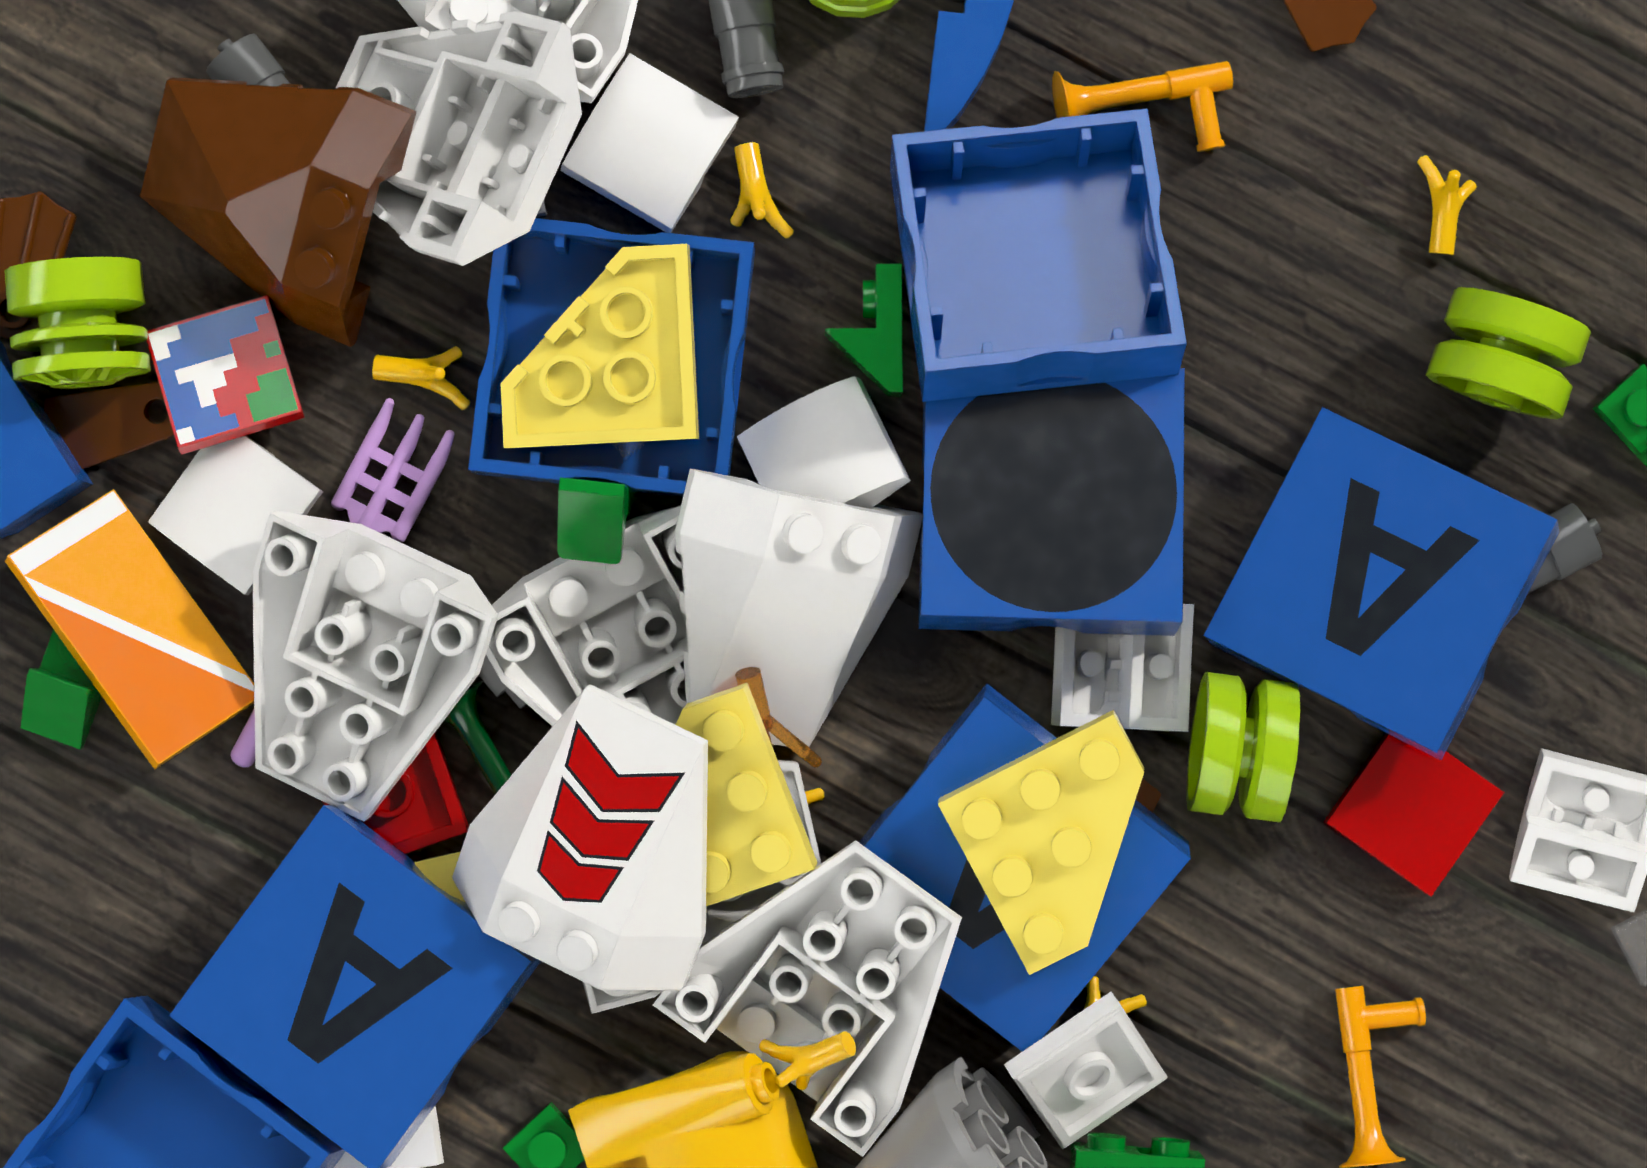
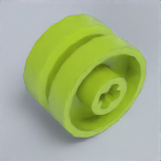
[1426,287,1591,419]
[1186,672,1300,822]

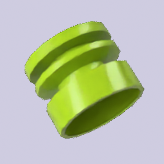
[4,257,151,389]

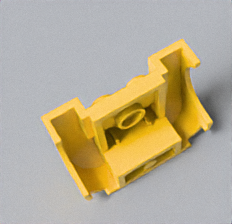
[568,1051,818,1168]

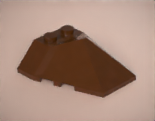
[140,77,417,347]

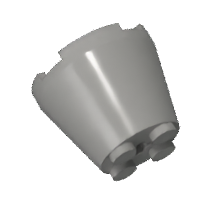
[855,1057,1048,1168]

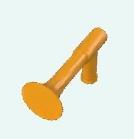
[1052,61,1233,152]
[1335,986,1426,1168]

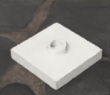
[1004,992,1168,1149]

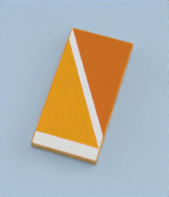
[5,489,254,770]

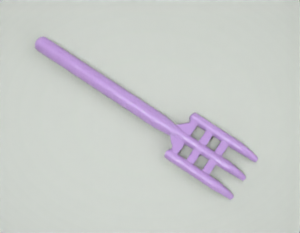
[231,398,455,767]

